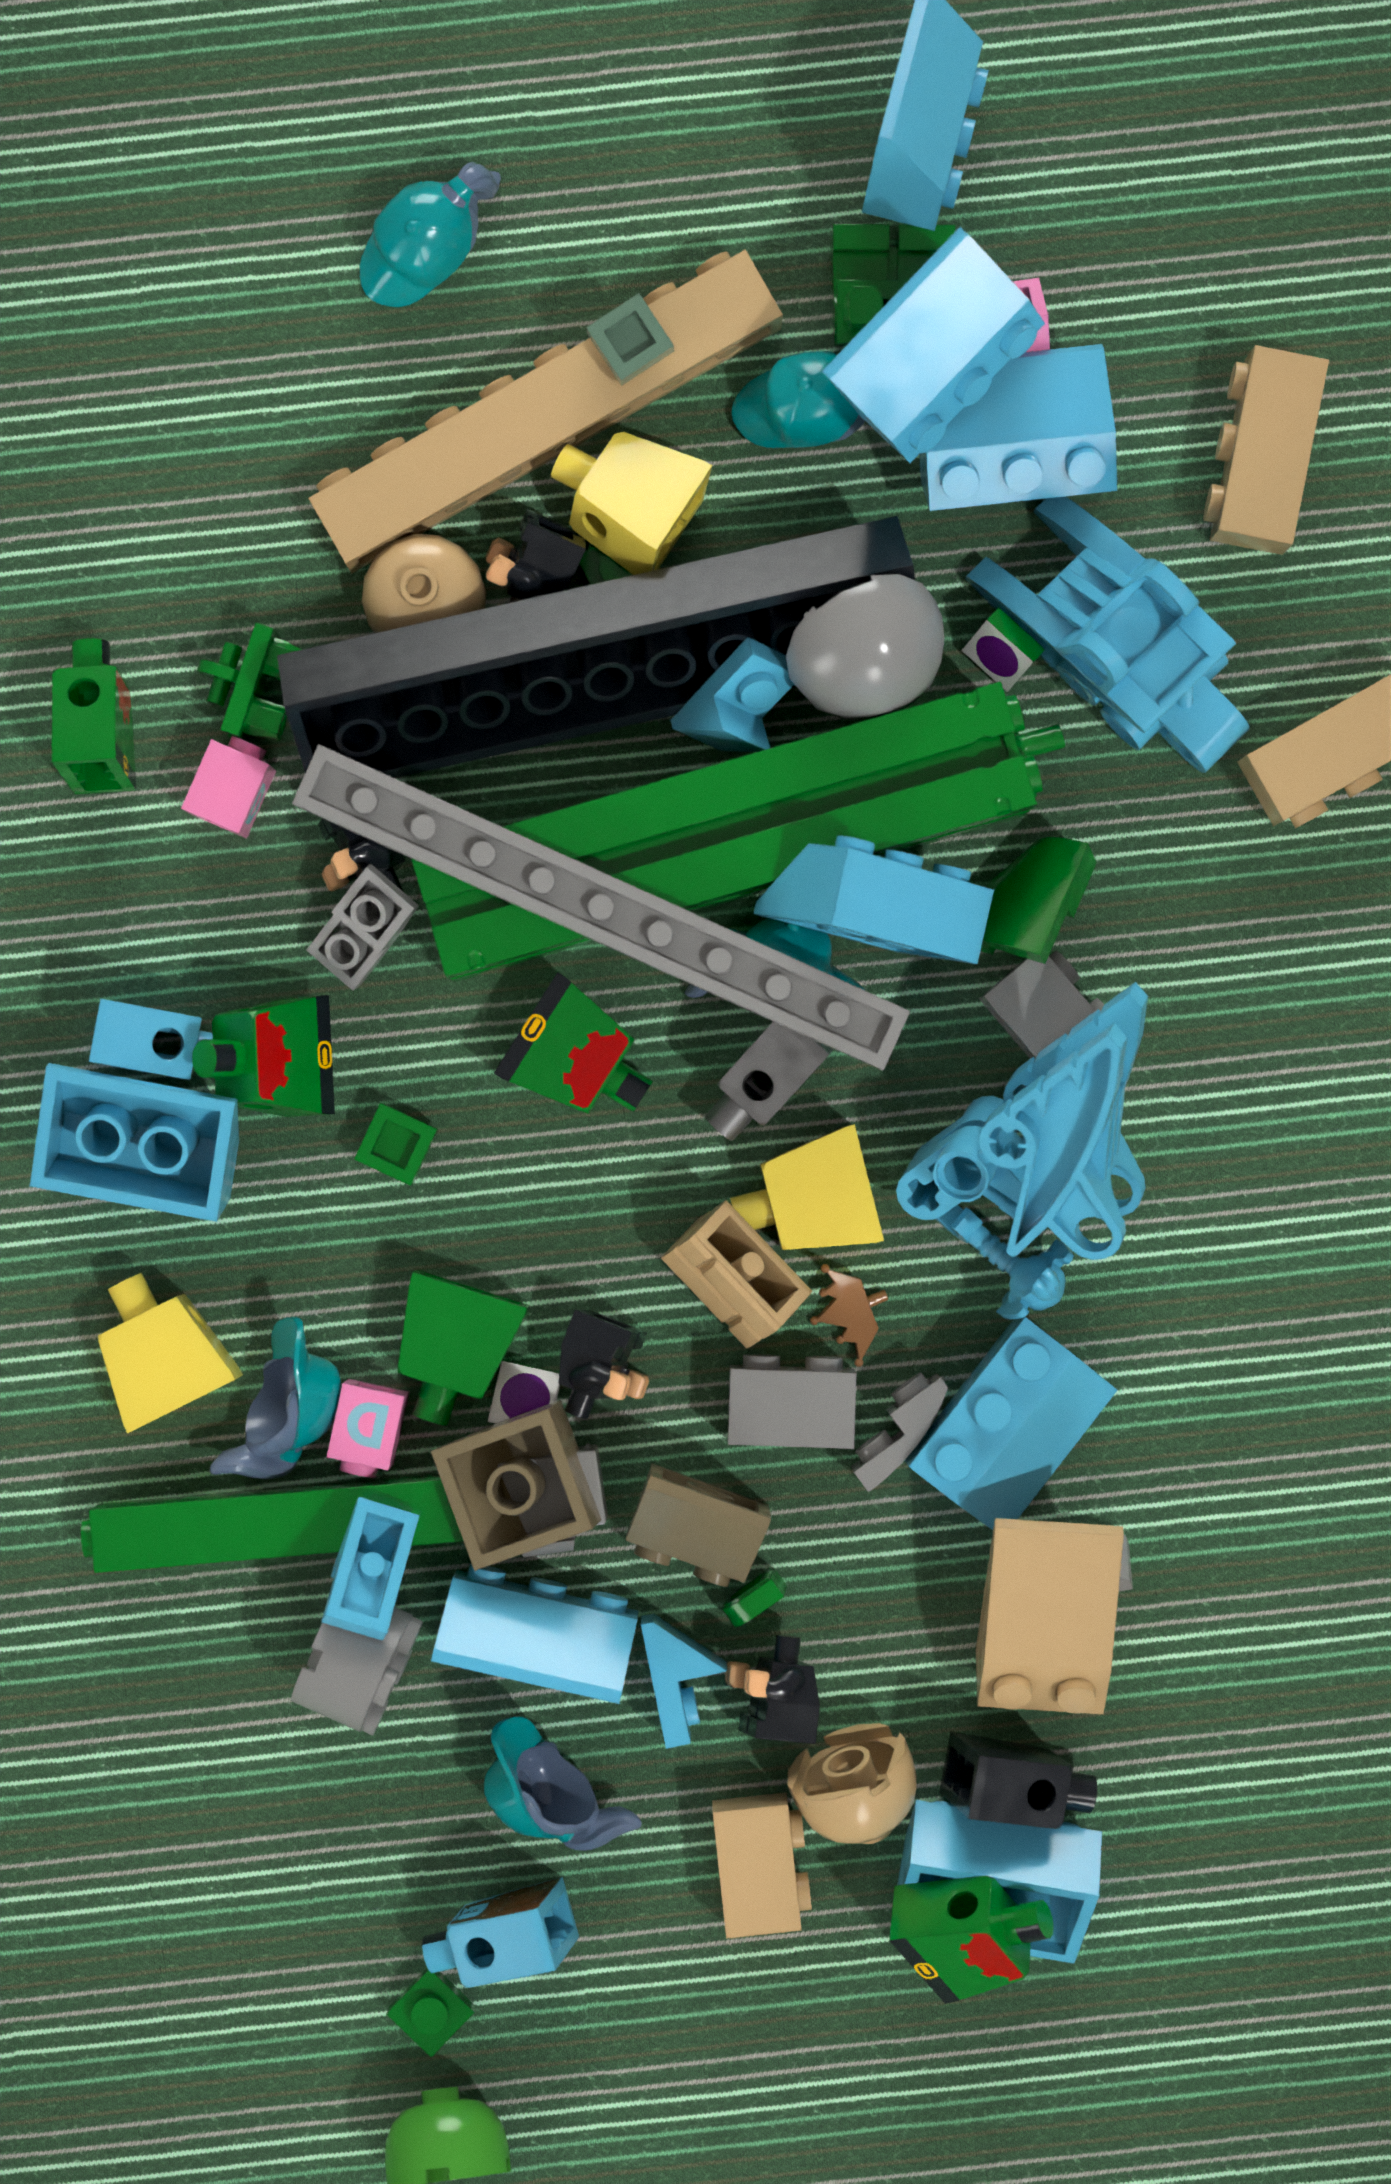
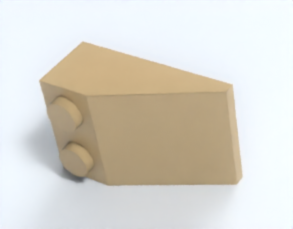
[976,1518,1124,1714]

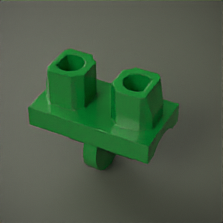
[196,622,301,741]

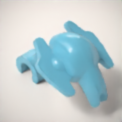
[936,1205,1074,1320]

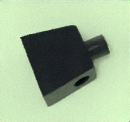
[939,1731,1097,1829]

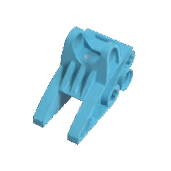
[965,496,1250,773]
[896,982,1148,1260]

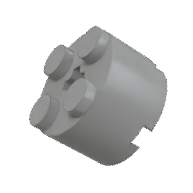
[291,1607,423,1735]

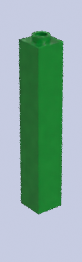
[81,1474,463,1573]

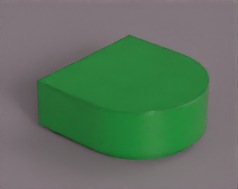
[722,1568,787,1627]

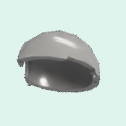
[786,574,944,722]

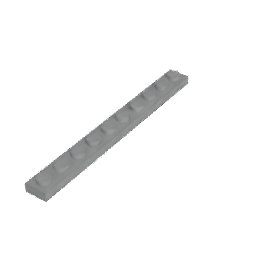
[292,744,910,1071]

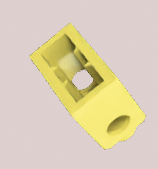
[551,432,712,575]
[730,1124,884,1250]
[98,1272,243,1433]

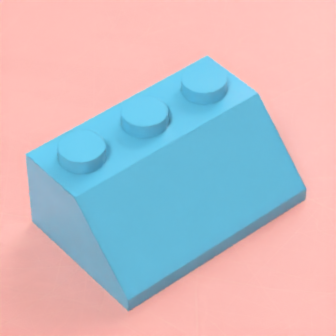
[861,0,989,231]
[822,227,1045,463]
[919,344,1117,511]
[753,836,994,964]
[30,1063,239,1222]
[905,1317,1117,1530]
[431,1564,638,1704]
[897,1800,1102,1963]

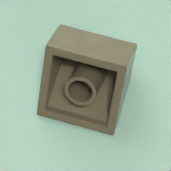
[431,1400,602,1571]
[626,1463,771,1587]

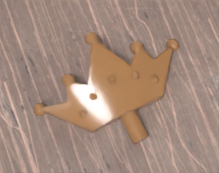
[810,1264,888,1367]

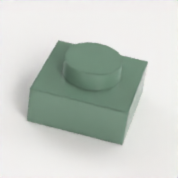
[586,293,674,386]

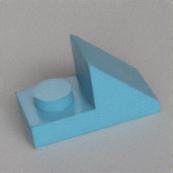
[670,637,794,752]
[321,1497,419,1641]
[641,1613,728,1749]

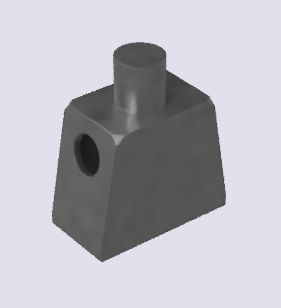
[705,1022,833,1141]

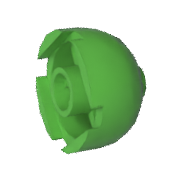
[385,2086,511,2184]

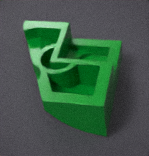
[980,837,1097,964]

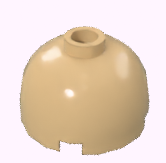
[362,533,487,633]
[787,1723,916,1844]

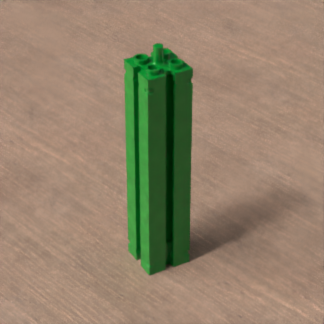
[411,681,1065,982]

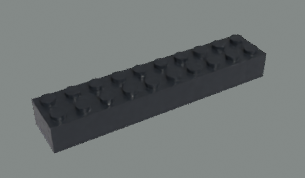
[277,516,915,778]

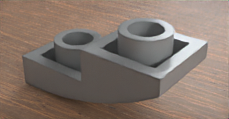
[306,864,419,991]
[851,1372,948,1493]

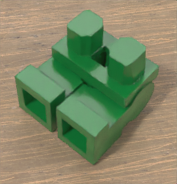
[831,224,956,346]

